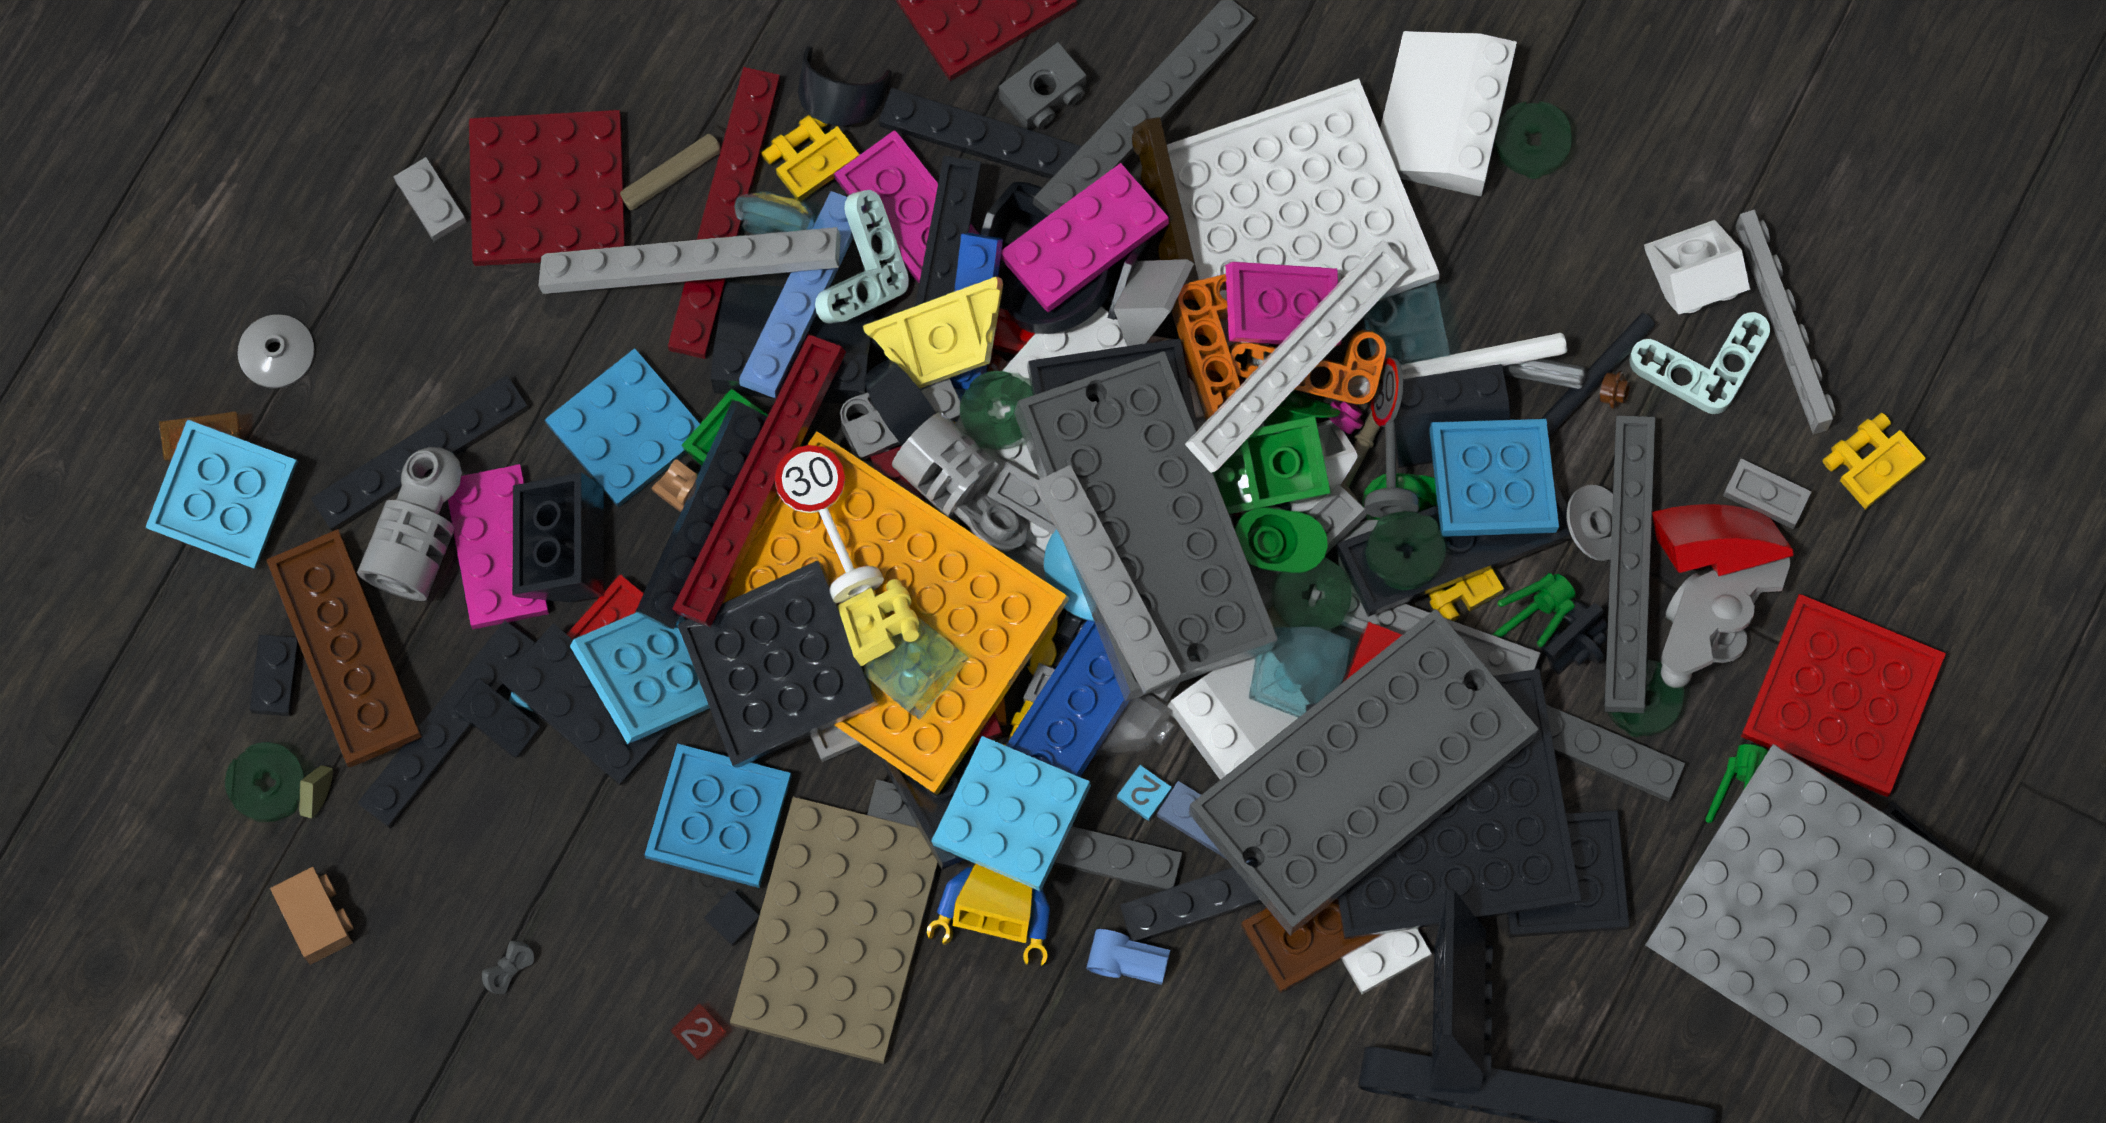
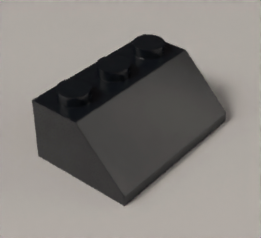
[1394,364,1510,468]
[512,472,604,602]

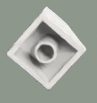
[1644,220,1750,314]

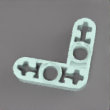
[815,190,909,324]
[1629,312,1770,414]

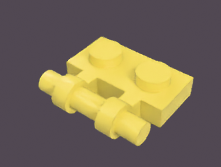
[838,579,919,666]

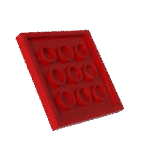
[1741,594,1946,797]

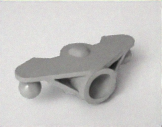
[1661,557,1790,688]

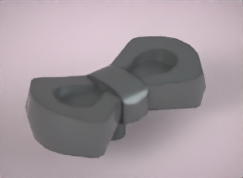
[482,941,534,994]

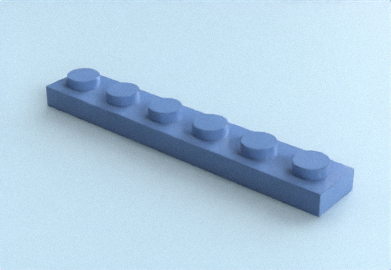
[739,191,866,398]

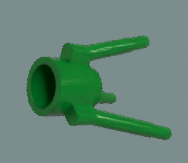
[1492,573,1575,647]
[1705,744,1768,823]

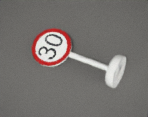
[775,445,884,603]

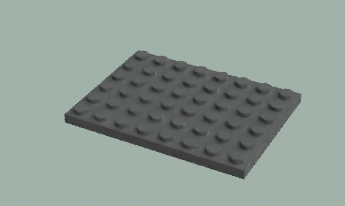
[1645,744,2049,1120]

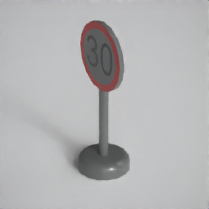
[1364,357,1419,519]

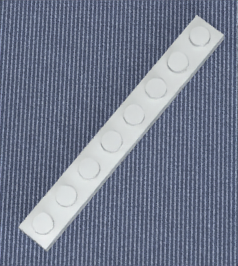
[1185,240,1409,473]

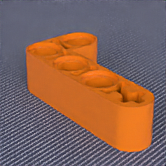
[1172,274,1240,421]
[1229,330,1386,404]

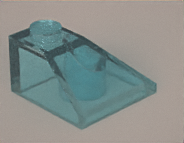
[863,616,969,720]
[1248,627,1351,718]

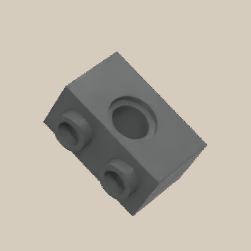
[999,42,1087,130]

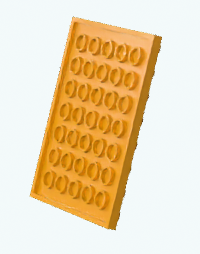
[722,431,1070,795]

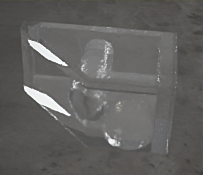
[1094,693,1175,758]

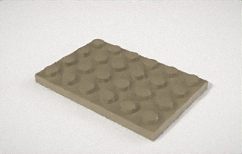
[730,797,938,1064]

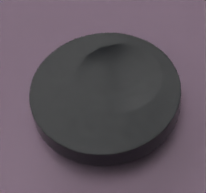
[1003,267,1113,334]

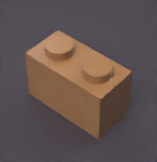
[270,867,354,965]

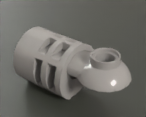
[892,412,1027,552]
[357,447,462,601]

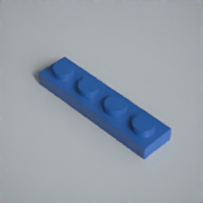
[943,232,1003,392]

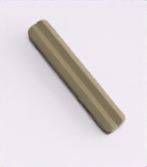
[620,134,721,210]

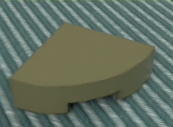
[299,765,333,819]

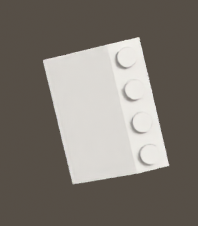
[1380,31,1517,197]
[1167,651,1310,780]

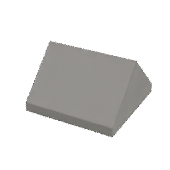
[1114,259,1194,346]

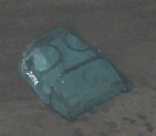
[734,191,817,235]
[1364,282,1450,365]

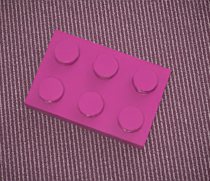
[1225,262,1341,347]

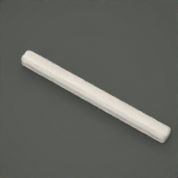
[1348,333,1567,396]

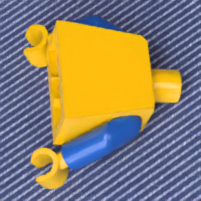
[927,864,1050,966]

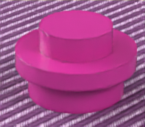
[1329,400,1364,434]

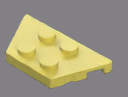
[863,277,1003,389]

